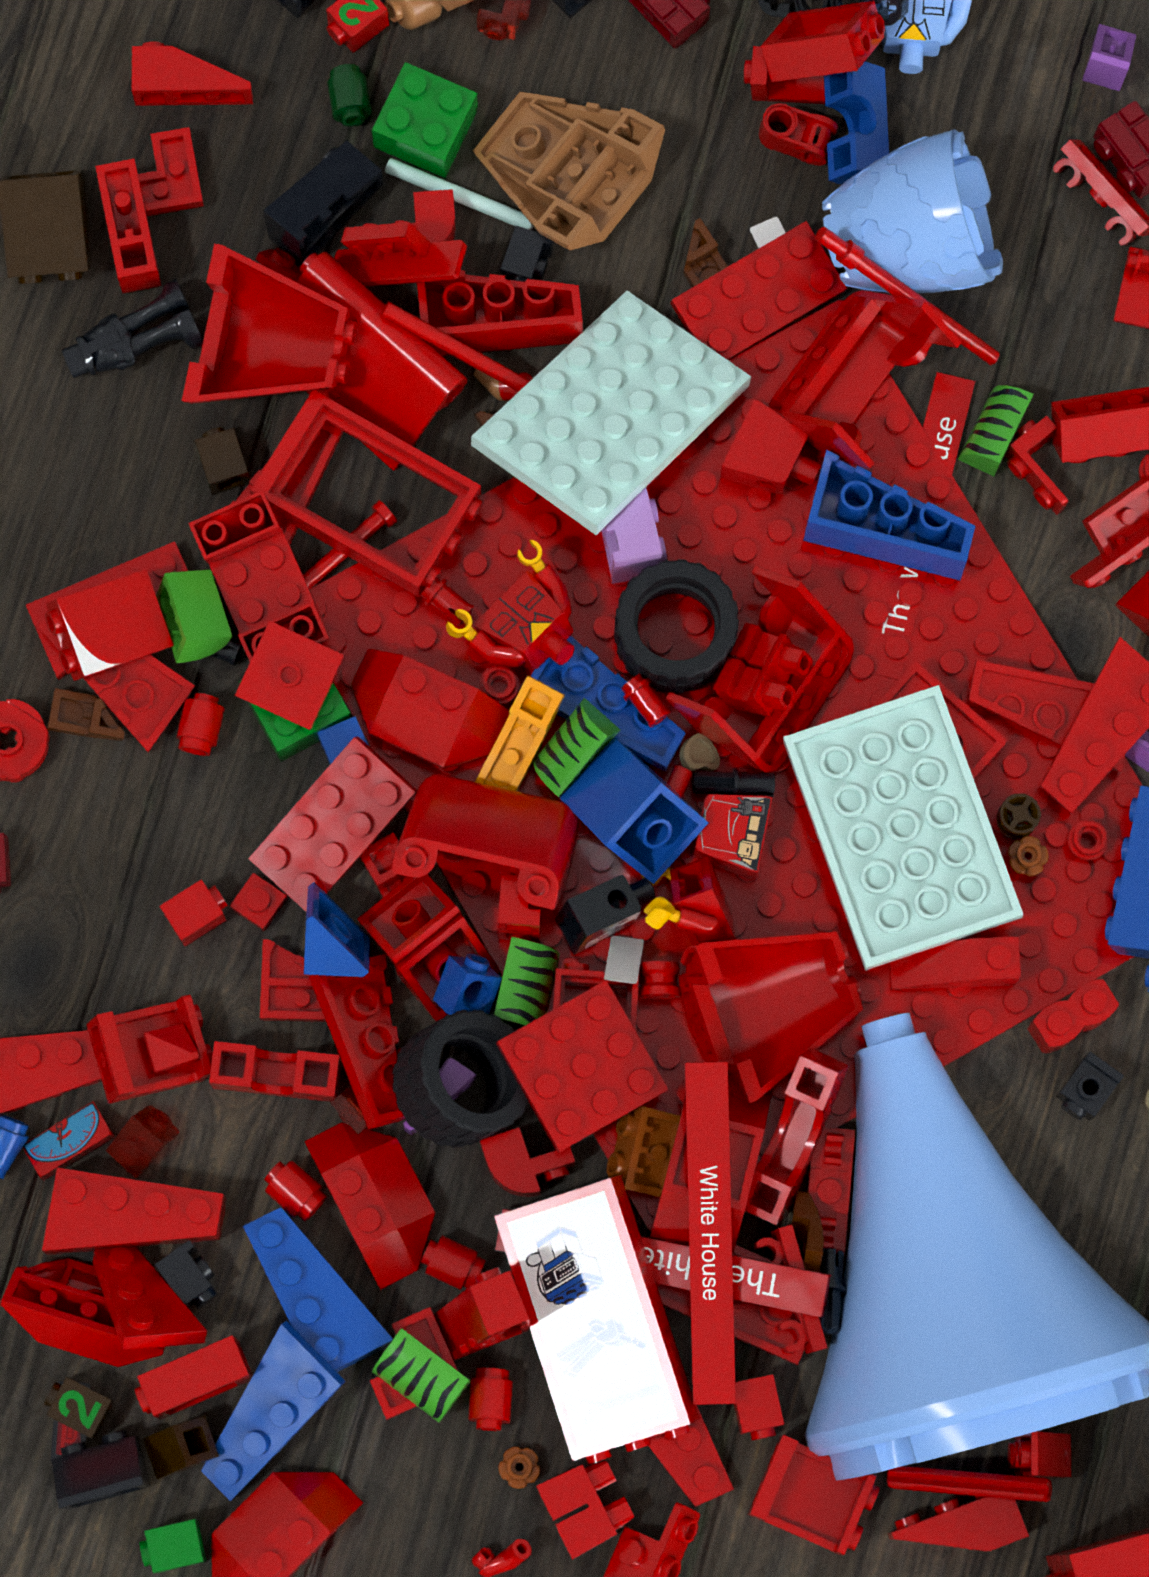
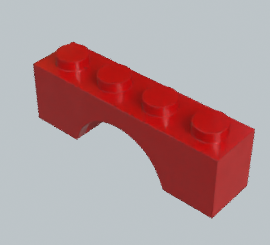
[745,1048,849,1225]

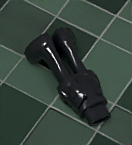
[61,279,203,378]

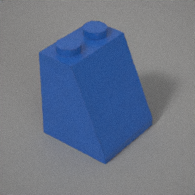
[560,737,709,884]

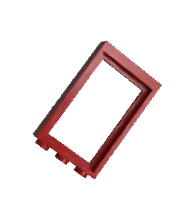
[250,390,484,597]

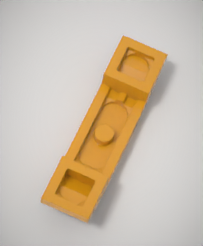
[475,675,565,792]

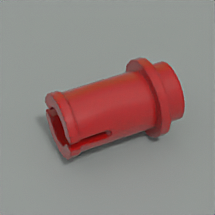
[421,578,475,627]
[621,674,671,728]

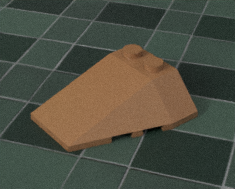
[473,92,665,250]

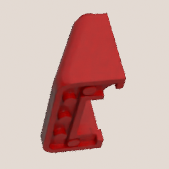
[391,774,579,910]

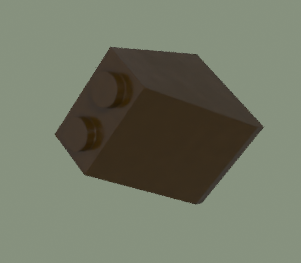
[0,169,91,284]

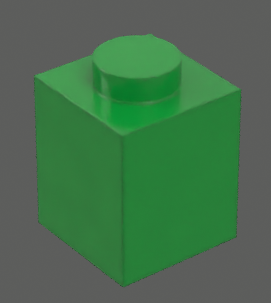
[139,1519,207,1573]

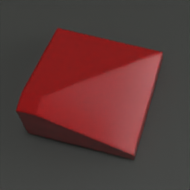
[143,1023,200,1073]

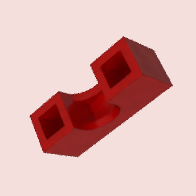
[209,1041,342,1103]

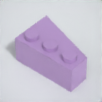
[601,482,667,584]

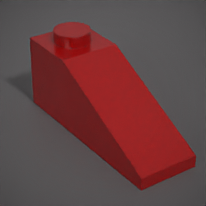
[132,42,253,106]
[95,158,162,294]
[890,937,1021,990]

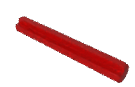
[887,1466,1052,1502]

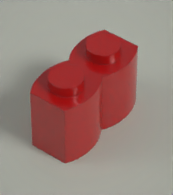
[1027,979,1119,1053]

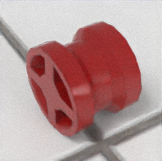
[639,961,680,1000]

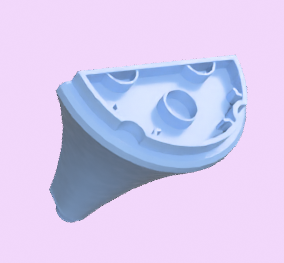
[804,1013,1149,1481]

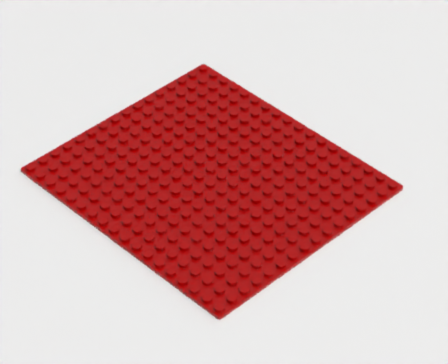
[310,300,1143,1231]

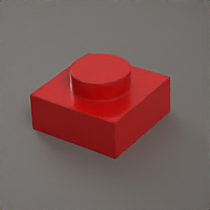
[230,873,288,931]

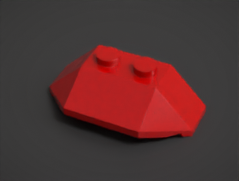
[351,648,510,769]
[304,1122,435,1290]
[1,1258,166,1367]
[212,1472,363,1577]

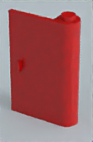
[297,252,468,471]

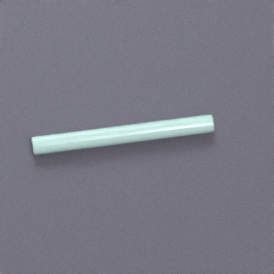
[385,158,533,230]

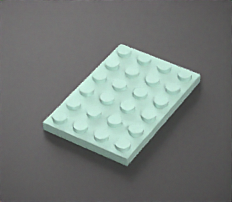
[471,291,751,535]
[783,685,1024,971]

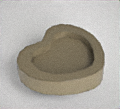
[680,733,720,772]

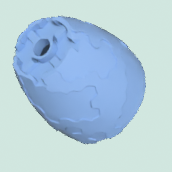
[822,129,1003,293]

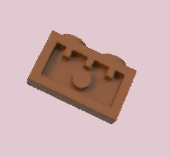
[607,1106,680,1197]

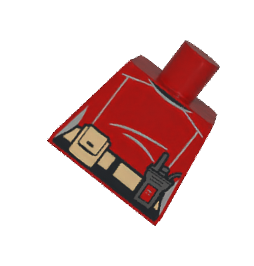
[693,794,773,880]

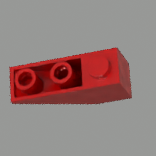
[1008,1431,1071,1478]
[887,1496,1029,1552]

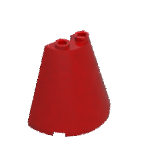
[182,243,358,404]
[679,932,864,1104]

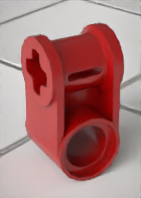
[758,103,838,166]

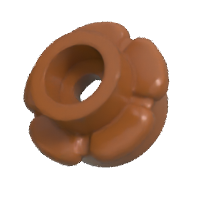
[1008,836,1049,876]
[498,1446,540,1489]

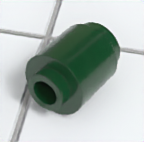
[327,64,372,127]

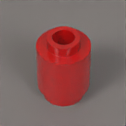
[176,693,225,756]
[264,1160,327,1222]
[421,1235,486,1290]
[468,1368,513,1431]

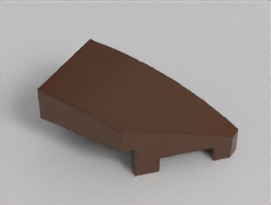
[683,218,728,287]
[47,688,125,741]
[791,1191,824,1272]

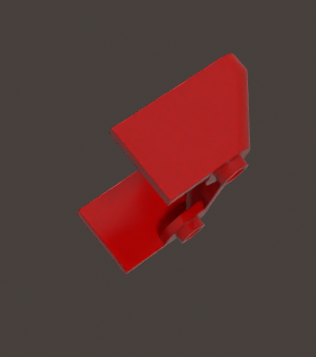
[768,290,962,469]
[666,566,854,773]

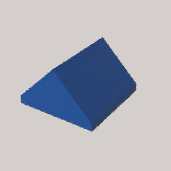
[304,882,370,977]

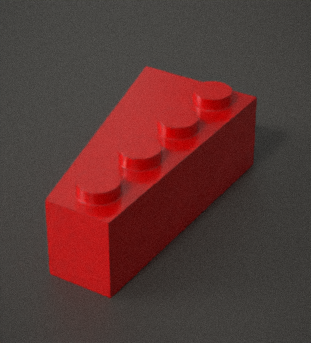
[417,270,583,356]
[42,1167,227,1255]
[434,1267,529,1361]

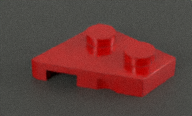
[260,939,326,1022]

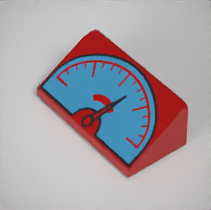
[23,1101,115,1181]

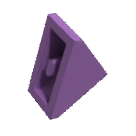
[1082,24,1136,91]

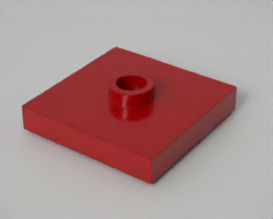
[235,621,345,731]

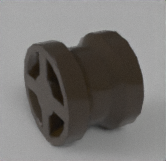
[996,794,1041,840]

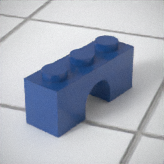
[824,61,889,185]

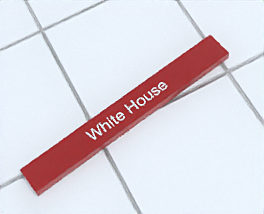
[685,1061,736,1405]

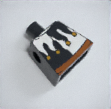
[555,875,656,955]

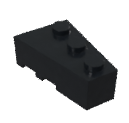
[263,140,383,266]

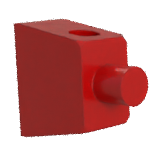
[720,399,822,494]

